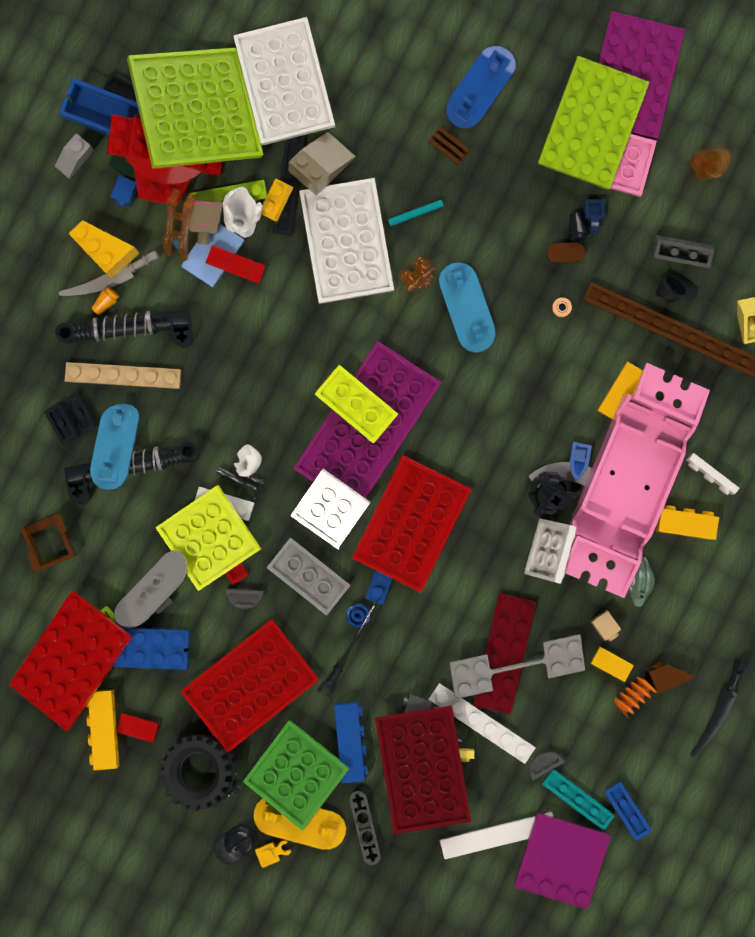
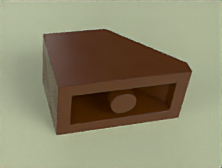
[647,662,694,694]

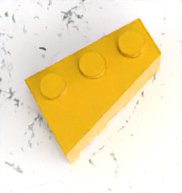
[68,220,139,279]

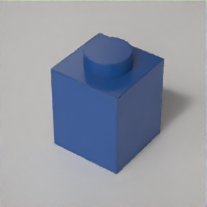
[110,175,137,208]

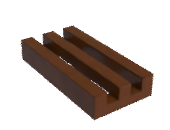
[428,126,470,165]

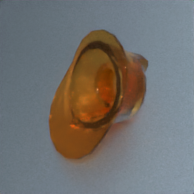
[688,148,731,180]

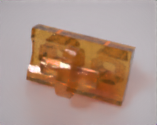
[399,256,435,292]

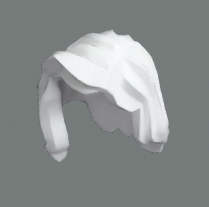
[223,186,263,238]

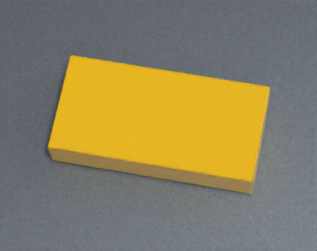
[590,646,634,682]

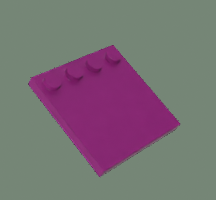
[513,812,611,909]

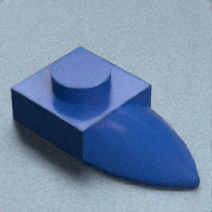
[569,442,592,480]

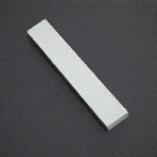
[440,812,553,859]

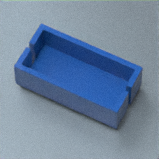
[59,78,139,136]
[113,627,191,670]

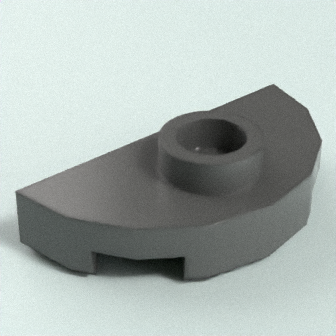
[225,589,264,609]
[529,751,565,781]

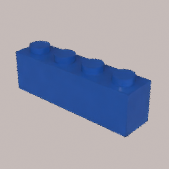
[334,702,368,783]

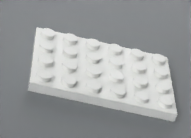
[233,17,335,146]
[299,178,394,304]

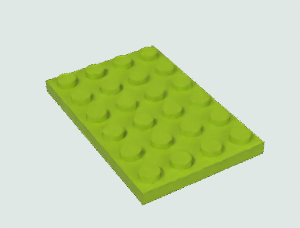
[538,56,649,190]

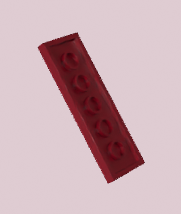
[473,593,536,715]

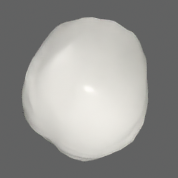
[234,444,262,476]

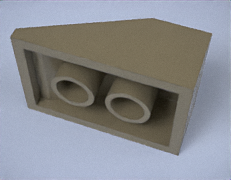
[289,132,356,196]

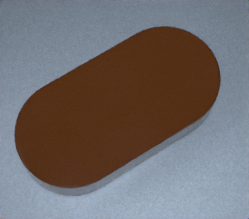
[546,243,585,263]

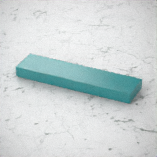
[542,769,615,831]

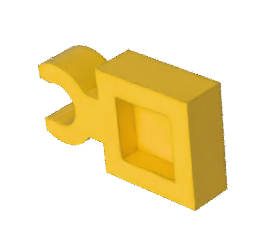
[255,839,291,868]

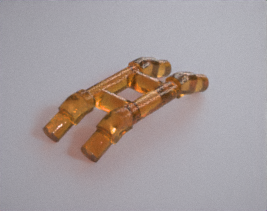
[162,188,196,261]

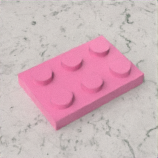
[610,134,657,197]

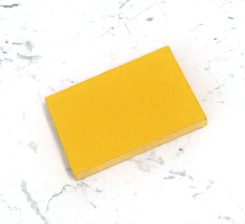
[597,361,643,419]

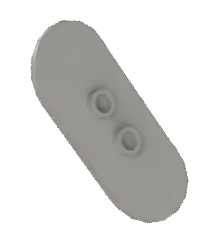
[114,551,187,628]

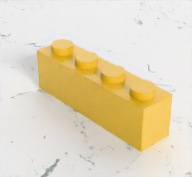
[86,689,119,770]

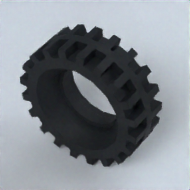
[159,734,237,811]

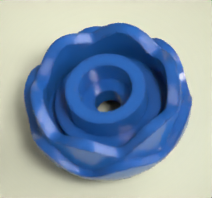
[346,603,370,628]

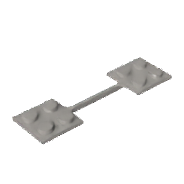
[449,634,585,699]

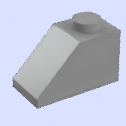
[55,133,94,179]

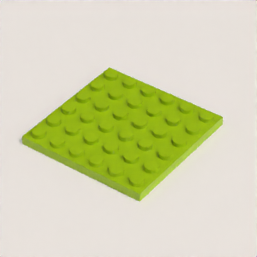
[127,48,263,169]

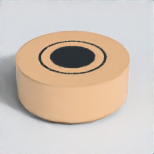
[552,298,572,317]

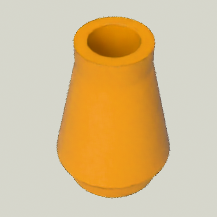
[91,287,119,315]

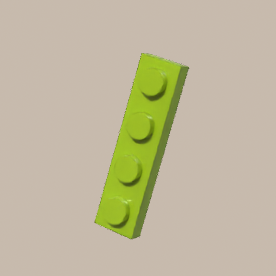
[189,180,267,202]

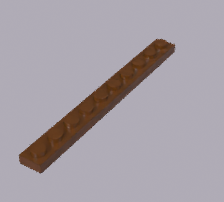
[582,282,755,378]

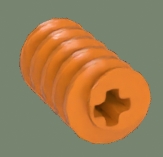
[613,677,657,719]

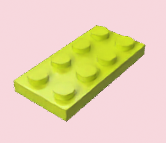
[315,365,398,444]

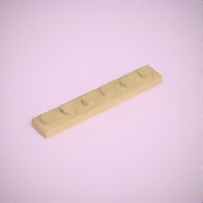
[65,362,181,389]

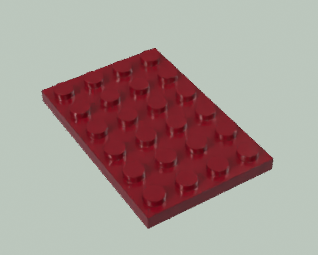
[375,705,471,834]

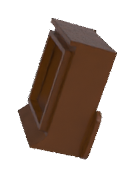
[20,513,77,572]

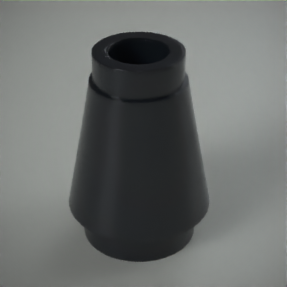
[568,213,587,243]

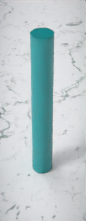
[388,199,444,227]

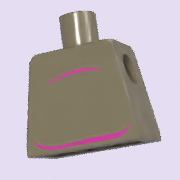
[186,200,223,245]

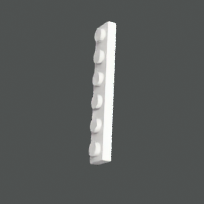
[429,683,535,764]

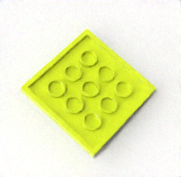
[155,485,261,591]

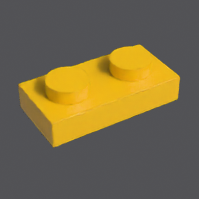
[261,178,294,222]

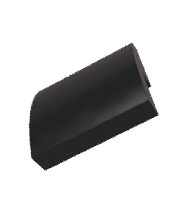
[44,392,98,445]

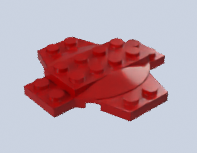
[106,113,222,206]

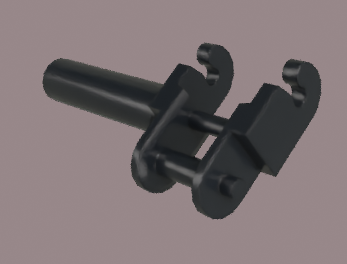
[216,466,264,502]

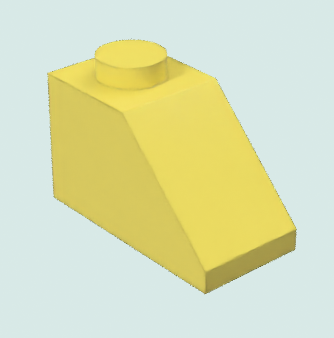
[737,297,755,344]

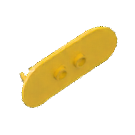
[253,799,346,849]

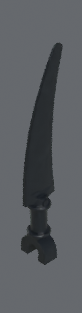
[317,603,376,698]
[691,658,748,757]

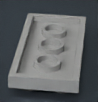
[267,538,351,616]

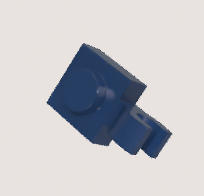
[584,199,605,234]

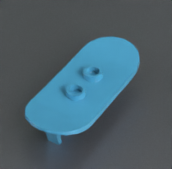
[439,262,496,352]
[90,404,139,490]

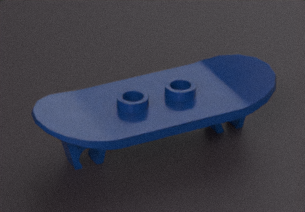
[447,46,516,128]

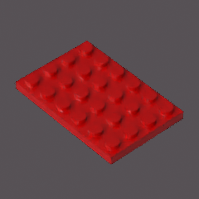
[352,455,472,593]
[9,591,133,731]
[180,619,319,753]

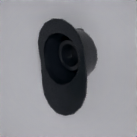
[655,273,697,303]
[215,825,258,865]

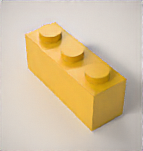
[656,505,719,540]

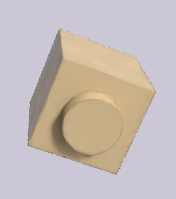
[590,610,621,641]

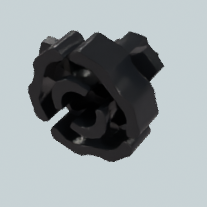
[528,471,576,517]

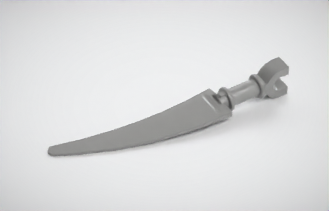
[59,251,160,296]

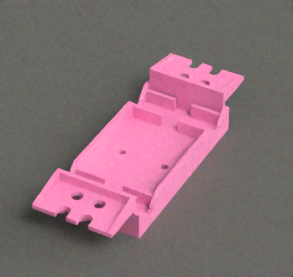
[565,363,710,598]

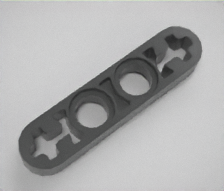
[350,790,380,865]

